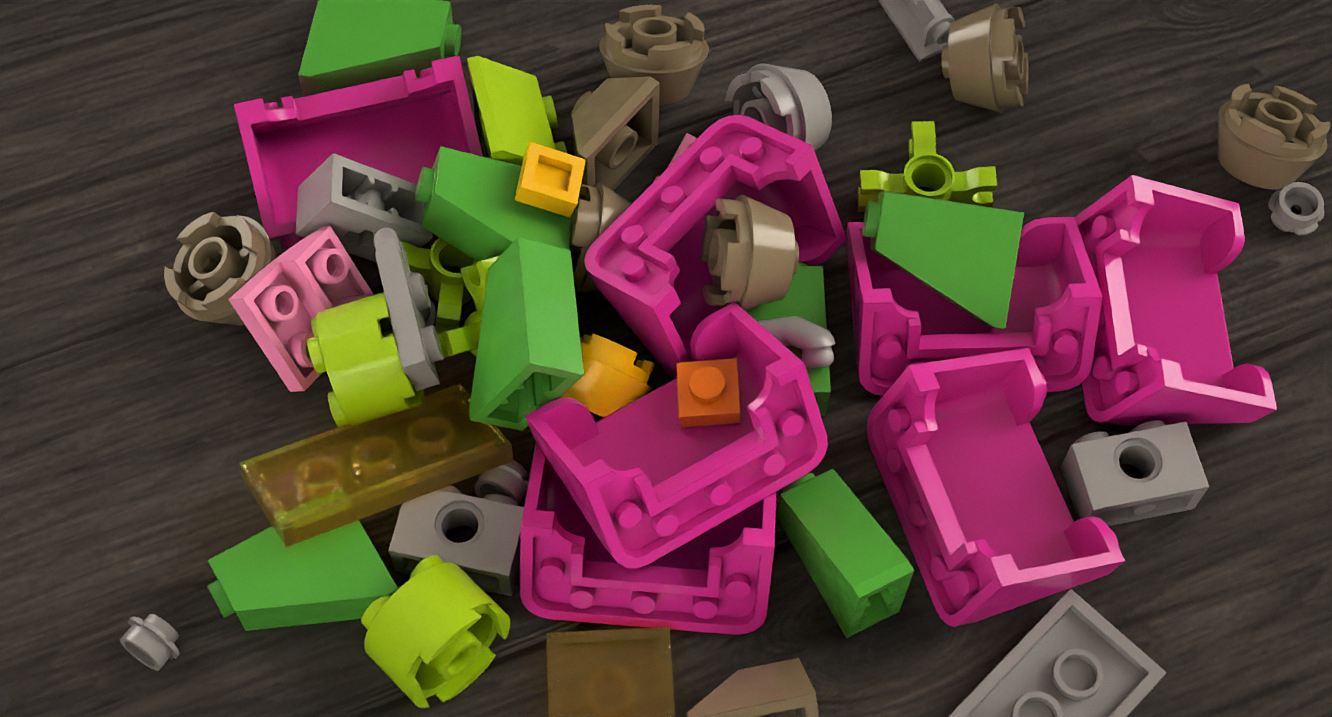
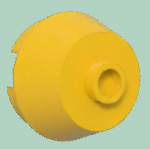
[558,333,655,420]

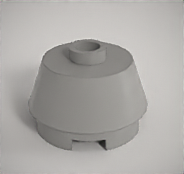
[725,63,832,151]

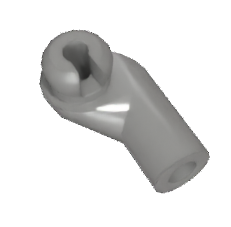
[757,316,835,368]

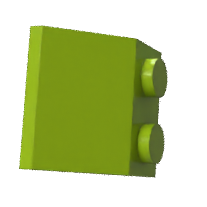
[467,56,567,166]

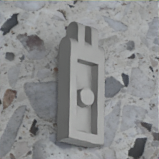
[373,228,444,391]

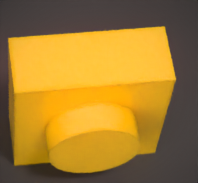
[515,142,586,218]

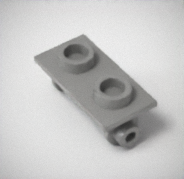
[878,0,955,62]

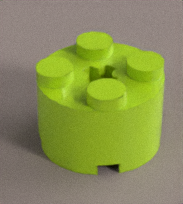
[307,292,424,427]
[361,555,510,708]

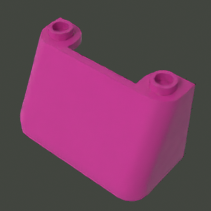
[234,55,483,249]
[584,115,847,380]
[1075,175,1277,427]
[846,217,1103,396]
[525,302,828,568]
[867,348,1125,627]
[520,442,776,635]

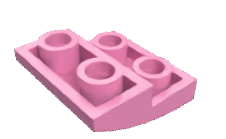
[228,225,374,392]

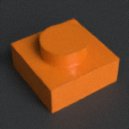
[677,358,742,428]

